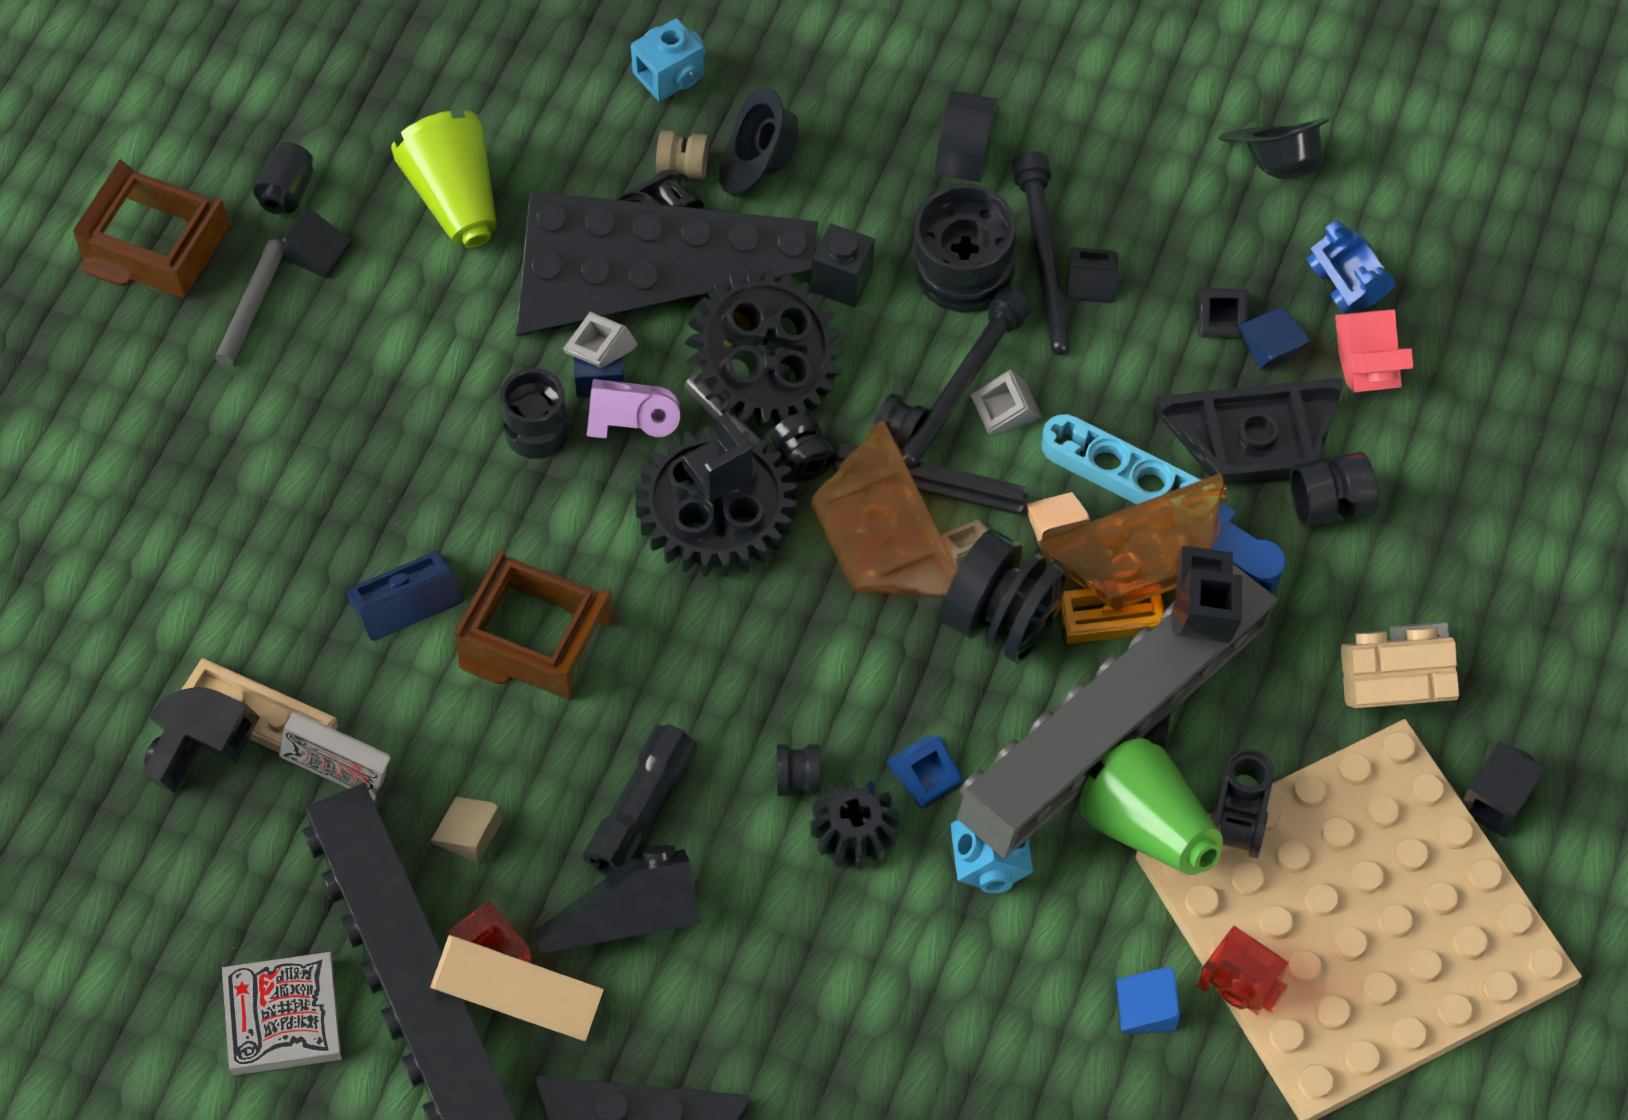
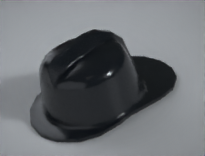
[719,87,799,195]
[1219,118,1330,179]

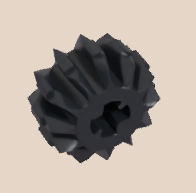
[810,777,900,871]

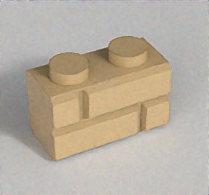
[1341,627,1459,708]

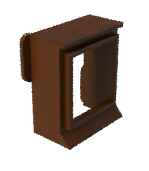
[73,159,231,299]
[454,550,615,700]

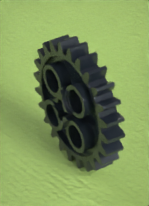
[685,268,844,427]
[635,426,797,577]

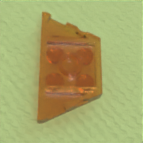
[811,420,957,596]
[1038,473,1227,610]

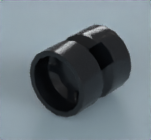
[500,368,568,459]
[1290,452,1378,528]

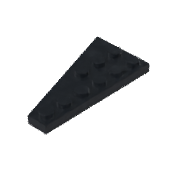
[516,191,818,336]

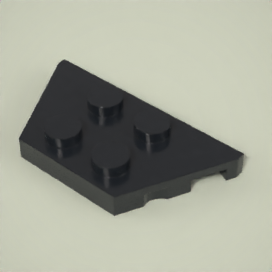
[1155,378,1344,485]
[536,1076,749,1120]

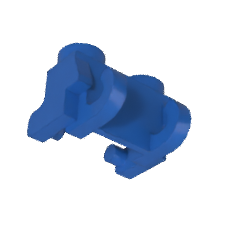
[1306,220,1396,314]

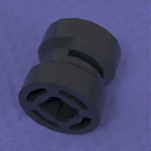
[771,412,836,482]

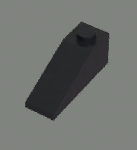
[535,845,700,954]

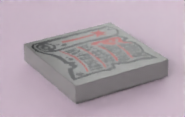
[279,712,391,801]
[222,952,342,1076]

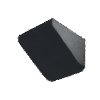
[282,208,351,278]
[1067,247,1118,303]
[1196,288,1248,338]

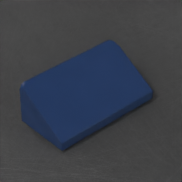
[346,551,462,641]

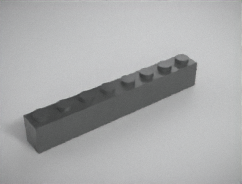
[956,564,1278,859]

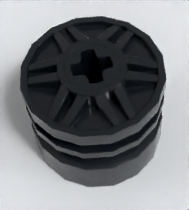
[914,184,1016,313]
[940,529,1069,664]

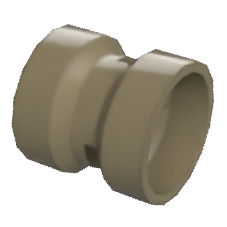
[656,130,709,181]

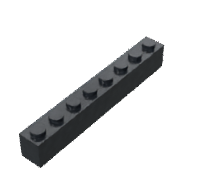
[302,782,517,1120]

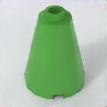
[1080,738,1223,875]

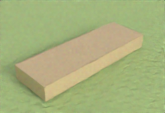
[181,658,338,753]
[430,935,604,1041]

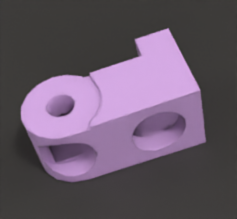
[587,379,681,438]

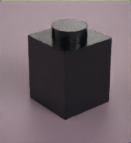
[811,223,875,308]
[1463,741,1545,838]

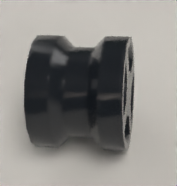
[872,393,929,450]
[777,744,820,797]

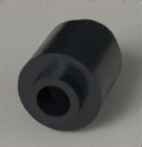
[253,142,313,214]

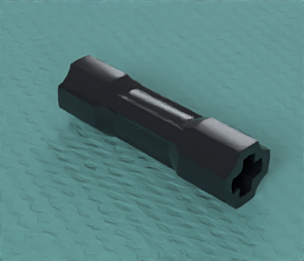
[583,724,697,877]

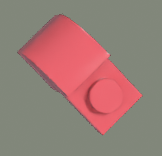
[1335,310,1413,392]

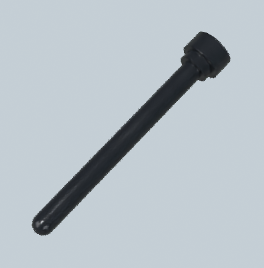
[1012,151,1070,355]
[900,288,1031,467]

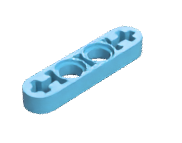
[1041,414,1219,531]

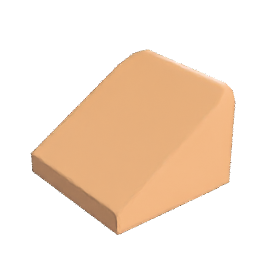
[1025,492,1090,549]

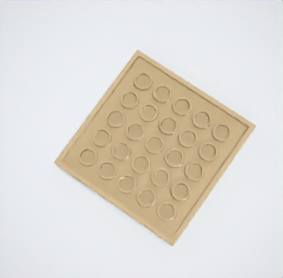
[1135,719,1582,1120]

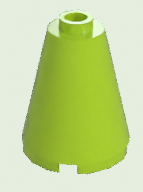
[391,110,497,248]

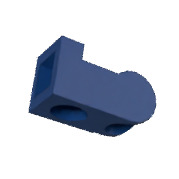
[1190,501,1285,594]

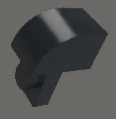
[934,91,999,182]
[1171,545,1243,643]
[142,687,260,793]

